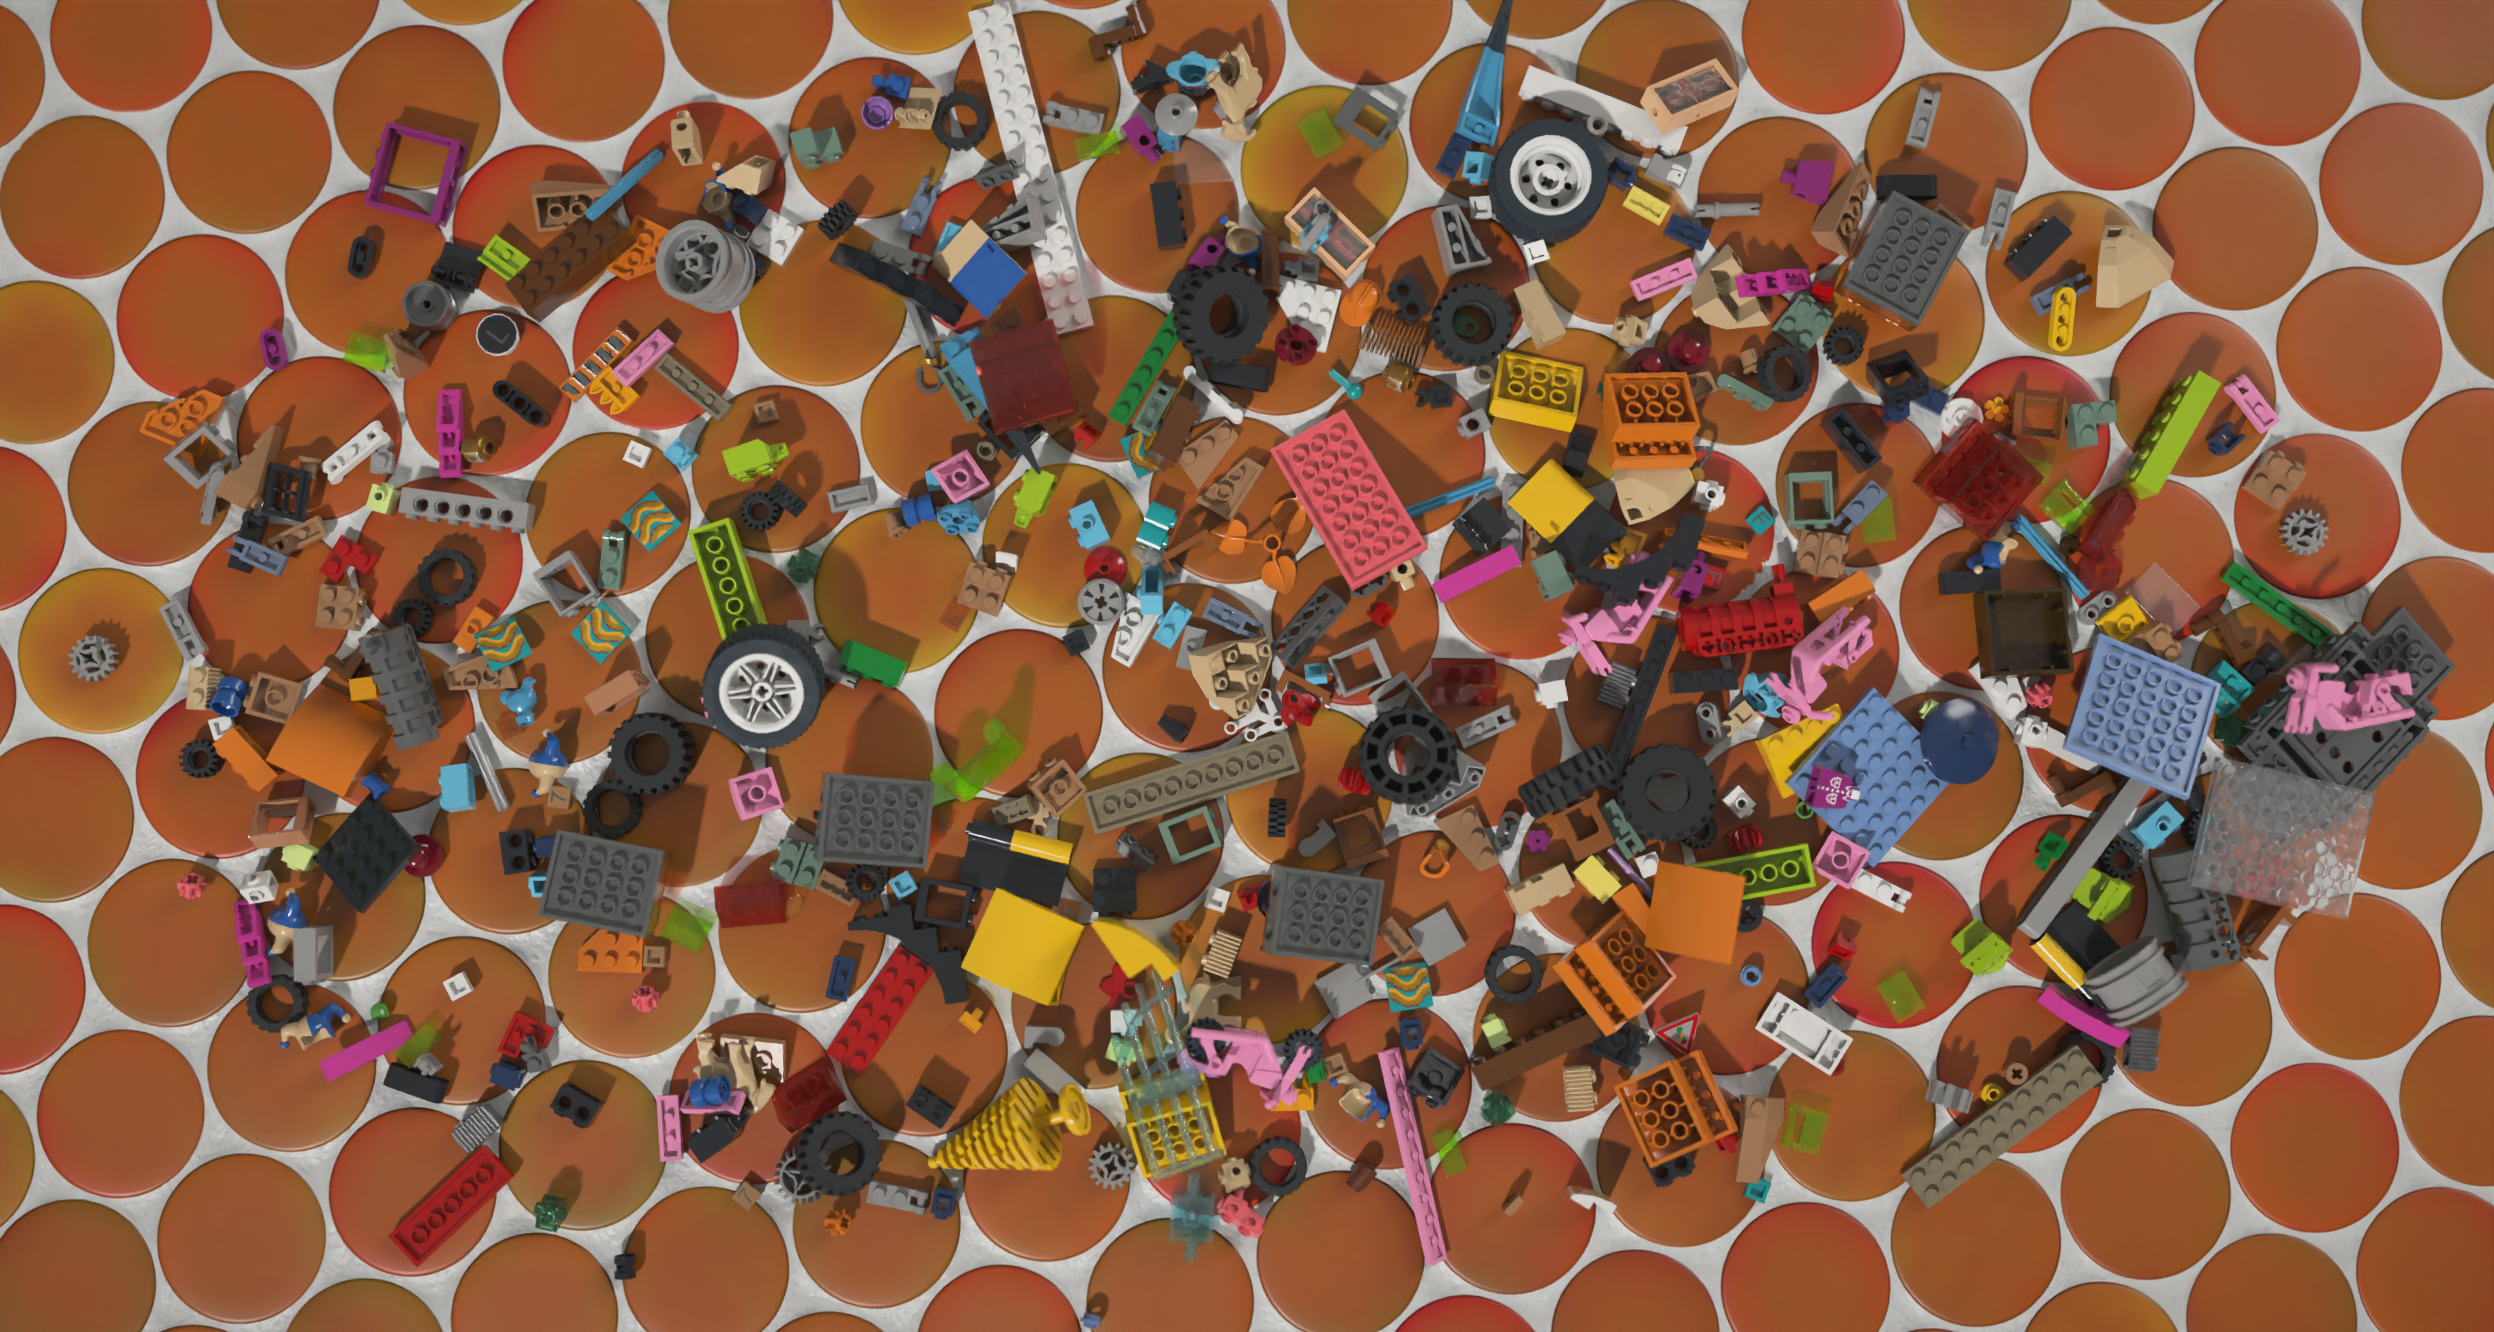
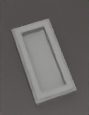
[827,483,874,514]

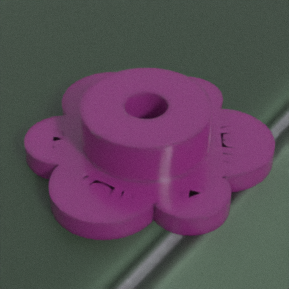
[1526,830,1551,853]

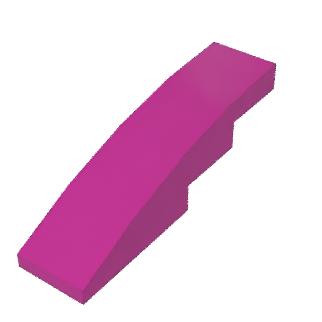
[1735,269,1811,298]
[436,389,464,478]
[1432,545,1521,603]
[234,899,272,989]
[2037,984,2131,1048]
[319,1020,415,1082]

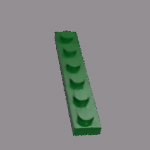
[1108,309,1179,427]
[2219,561,2335,649]

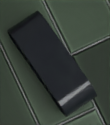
[1876,175,1938,201]
[1208,362,1272,393]
[492,380,551,429]
[1937,569,2002,595]
[383,1062,450,1104]

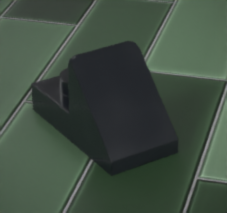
[1130,60,1174,96]
[1562,432,1591,478]
[2238,641,2285,686]

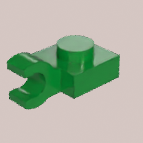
[2033,831,2069,872]

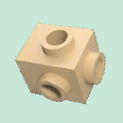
[1611,315,1649,347]
[1218,1157,1251,1193]

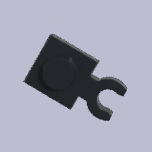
[1414,385,1453,409]

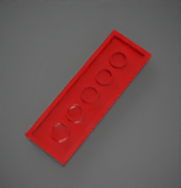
[826,945,934,1076]
[388,1145,515,1268]

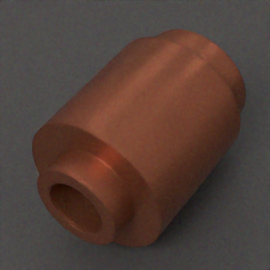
[1346,1159,1377,1193]

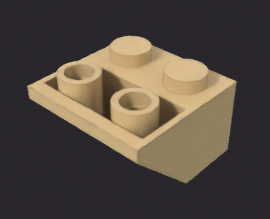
[716,155,776,195]

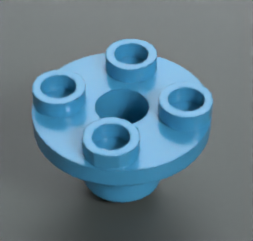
[937,499,981,535]

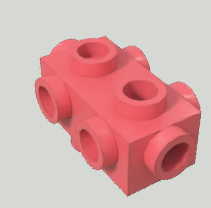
[1216,1188,1265,1239]

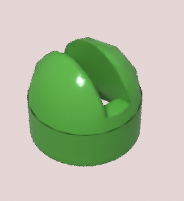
[1796,801,1814,819]
[370,1003,390,1020]

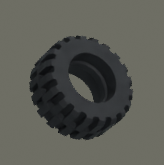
[1429,282,1514,367]
[607,712,696,794]
[795,1111,883,1196]

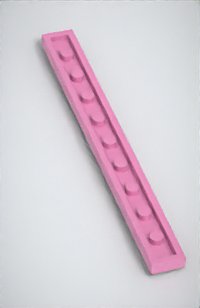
[1378,1047,1447,1265]

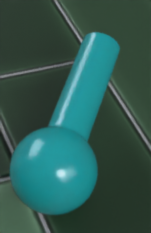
[1328,368,1363,400]

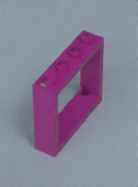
[364,122,468,227]

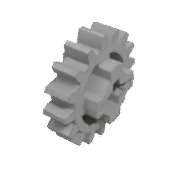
[2278,509,2329,556]
[68,635,119,682]
[1088,1141,1135,1190]

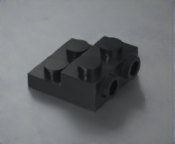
[1093,867,1137,916]
[1589,1021,1650,1070]
[1404,1047,1465,1110]

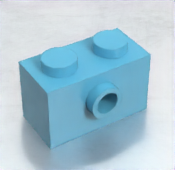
[1067,500,1111,551]
[1137,567,1164,615]
[1152,601,1193,650]
[438,763,476,813]
[2128,800,2185,849]

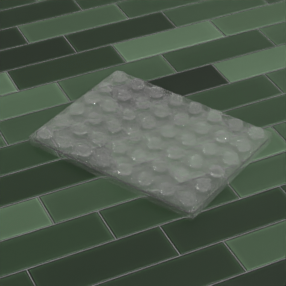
[2187,757,2376,920]

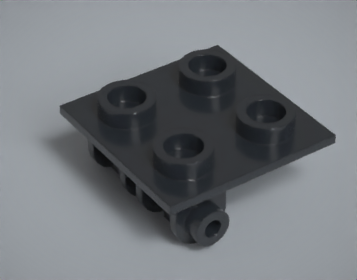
[431,241,483,294]
[1452,497,1512,557]

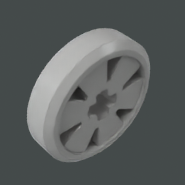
[1078,578,1125,626]

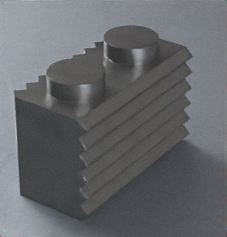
[1595,661,1638,711]
[2122,1025,2160,1073]
[451,1103,506,1155]

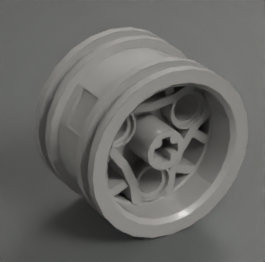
[655,220,756,314]
[2082,935,2189,1027]

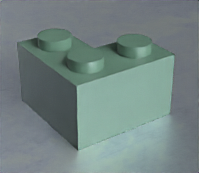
[790,127,846,169]
[2065,400,2117,450]
[1530,550,1575,603]

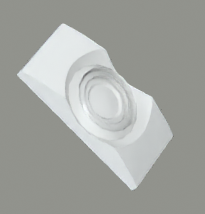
[1755,992,1853,1076]

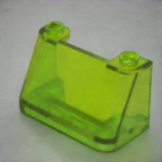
[929,716,1024,802]

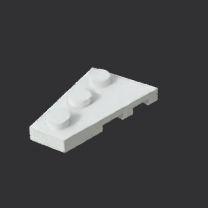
[1111,591,1161,668]
[1968,661,2028,719]

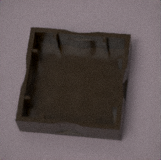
[1973,587,2074,679]

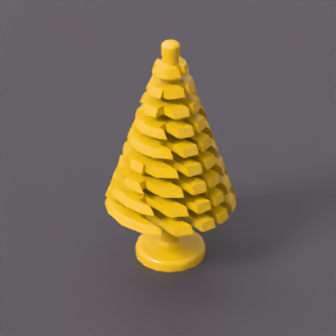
[928,1077,1091,1170]

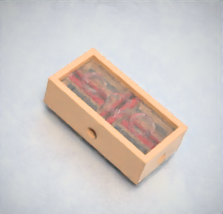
[1640,58,1739,135]
[1284,187,1376,282]

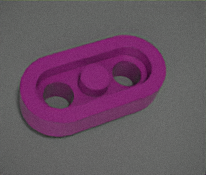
[259,328,289,371]

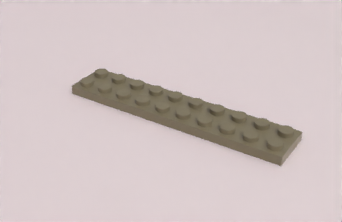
[1083,731,1300,835]
[1900,1043,2103,1209]

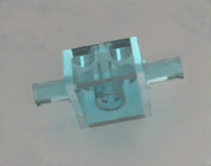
[1169,1172,1215,1262]

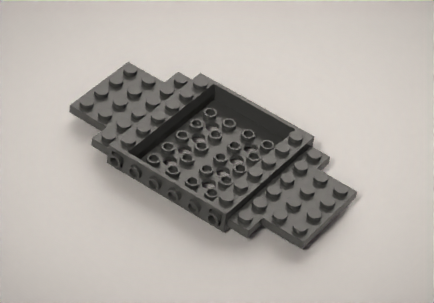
[2220,606,2456,851]

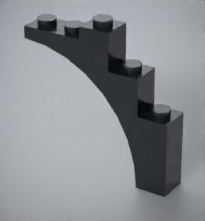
[829,242,964,327]
[1572,512,1705,607]
[847,900,970,1005]

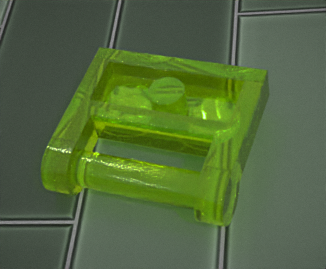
[2037,478,2096,535]
[1779,1102,1829,1156]

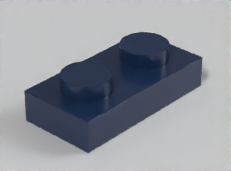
[1434,132,1473,180]
[1663,214,1711,252]
[1907,377,1950,416]
[825,955,857,1002]
[1802,962,1849,1009]

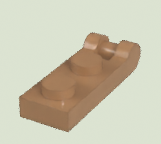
[265,516,329,556]

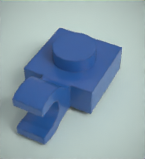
[872,74,911,101]

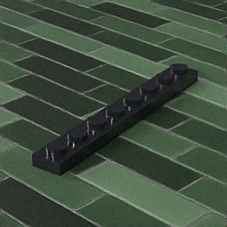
[1600,624,1678,791]

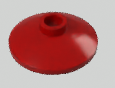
[1084,548,1126,585]

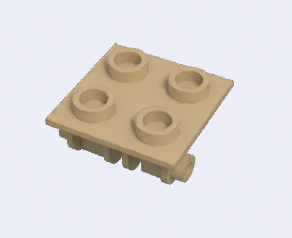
[893,87,942,130]

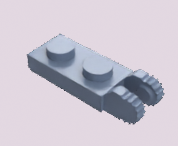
[900,175,942,238]
[2029,273,2091,317]
[1831,480,1888,536]
[226,535,290,577]
[1202,597,1264,638]

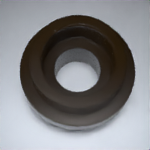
[2059,534,2080,555]

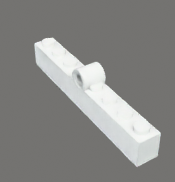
[1518,65,1688,156]

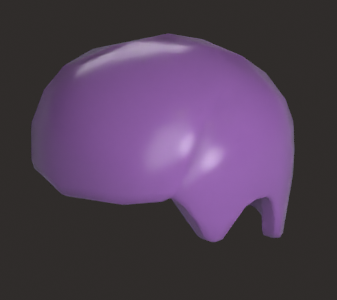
[861,96,893,130]

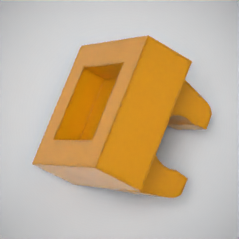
[959,1007,984,1034]

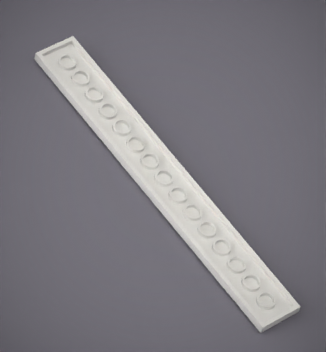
[968,2,1094,337]

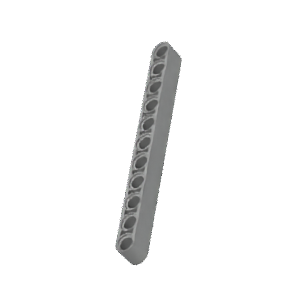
[2016,775,2151,940]

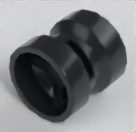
[614,1253,636,1280]

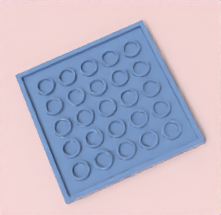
[2062,633,2222,800]
[1784,686,1949,868]

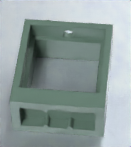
[1784,471,1834,530]
[1158,806,1224,865]

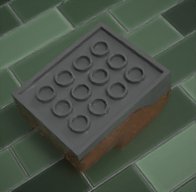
[1834,190,1970,332]
[813,771,935,868]
[538,830,673,937]
[1260,863,1385,966]

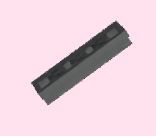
[1270,585,1348,670]

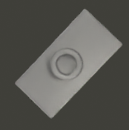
[1176,625,1207,671]

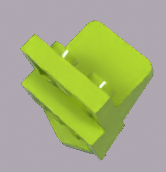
[2072,868,2135,924]
[1951,919,2013,978]

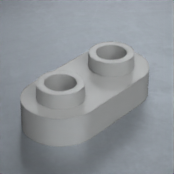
[1299,213,1332,253]
[2077,591,2118,626]
[1696,702,1723,745]

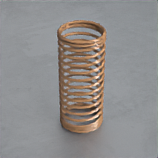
[1358,323,1427,368]

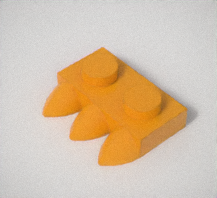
[590,366,641,415]
[1604,527,1647,568]
[1270,1076,1314,1111]

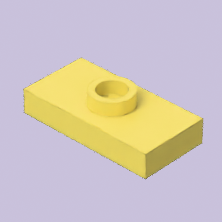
[1622,185,1670,226]

